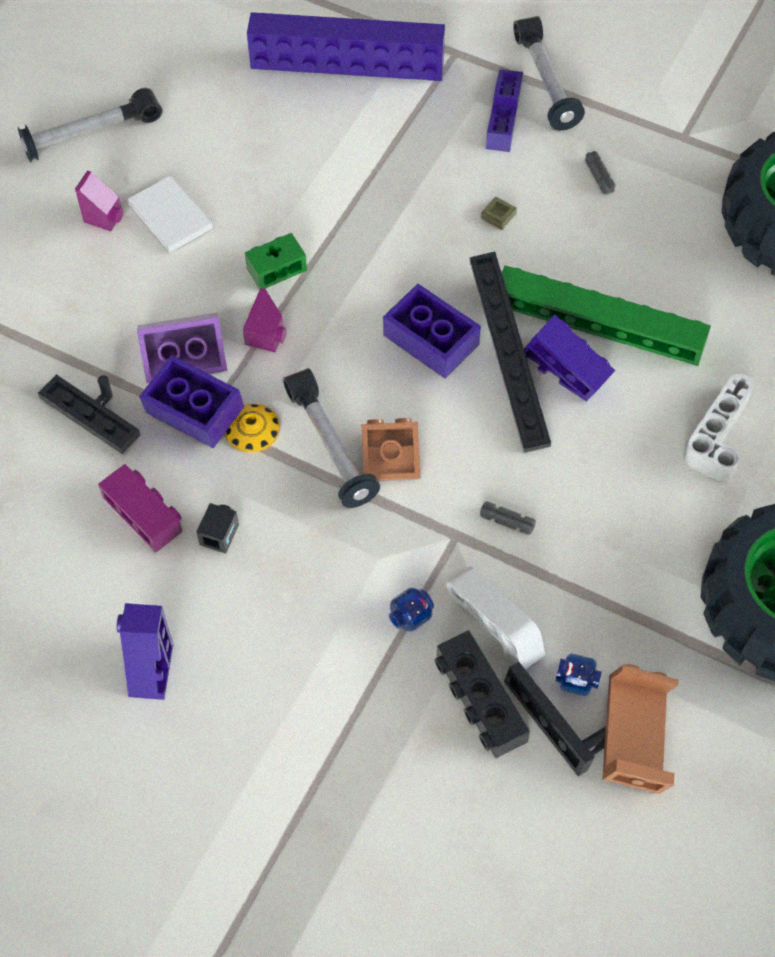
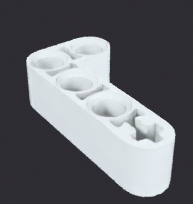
[684,374,753,482]
[446,566,545,670]

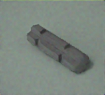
[585,151,615,194]
[480,501,536,535]

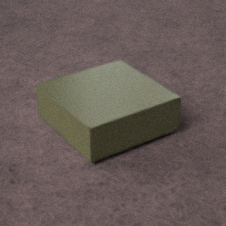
[481,196,517,230]

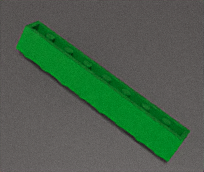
[502,265,711,366]

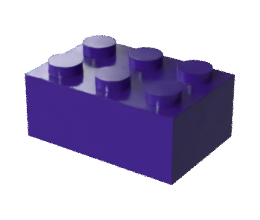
[383,283,481,379]
[139,355,245,448]

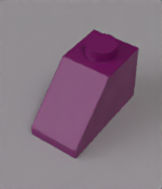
[75,170,123,231]
[243,288,286,352]

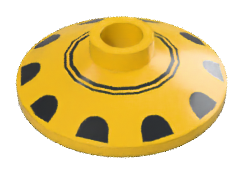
[225,404,280,452]

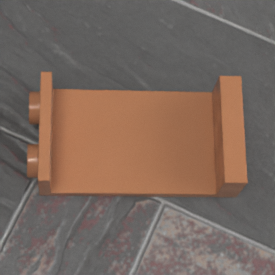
[602,664,679,794]

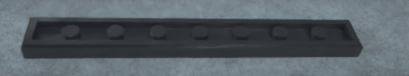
[469,251,551,453]

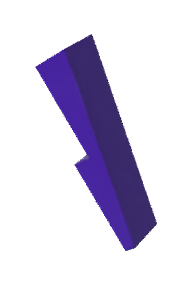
[485,69,523,152]

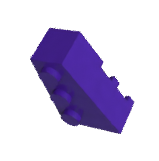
[116,603,174,700]

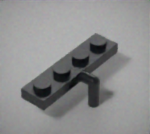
[38,374,140,454]

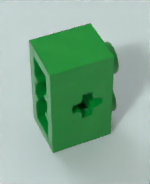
[245,233,307,289]

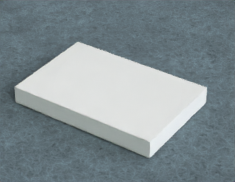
[127,176,213,253]

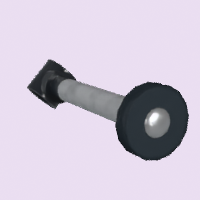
[513,16,585,131]
[18,88,163,162]
[283,368,380,508]

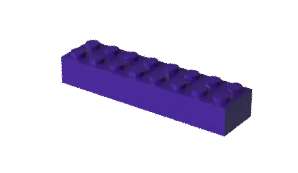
[247,12,445,81]

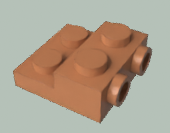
[361,418,421,481]

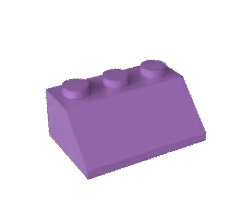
[137,313,228,383]

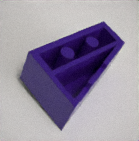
[524,315,616,402]

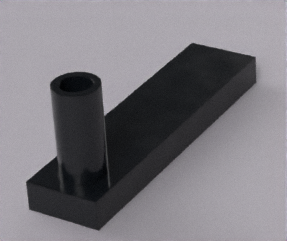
[504,662,606,777]

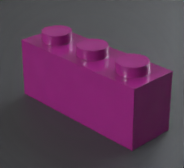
[98,464,182,553]

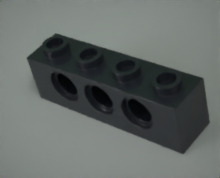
[434,630,530,758]

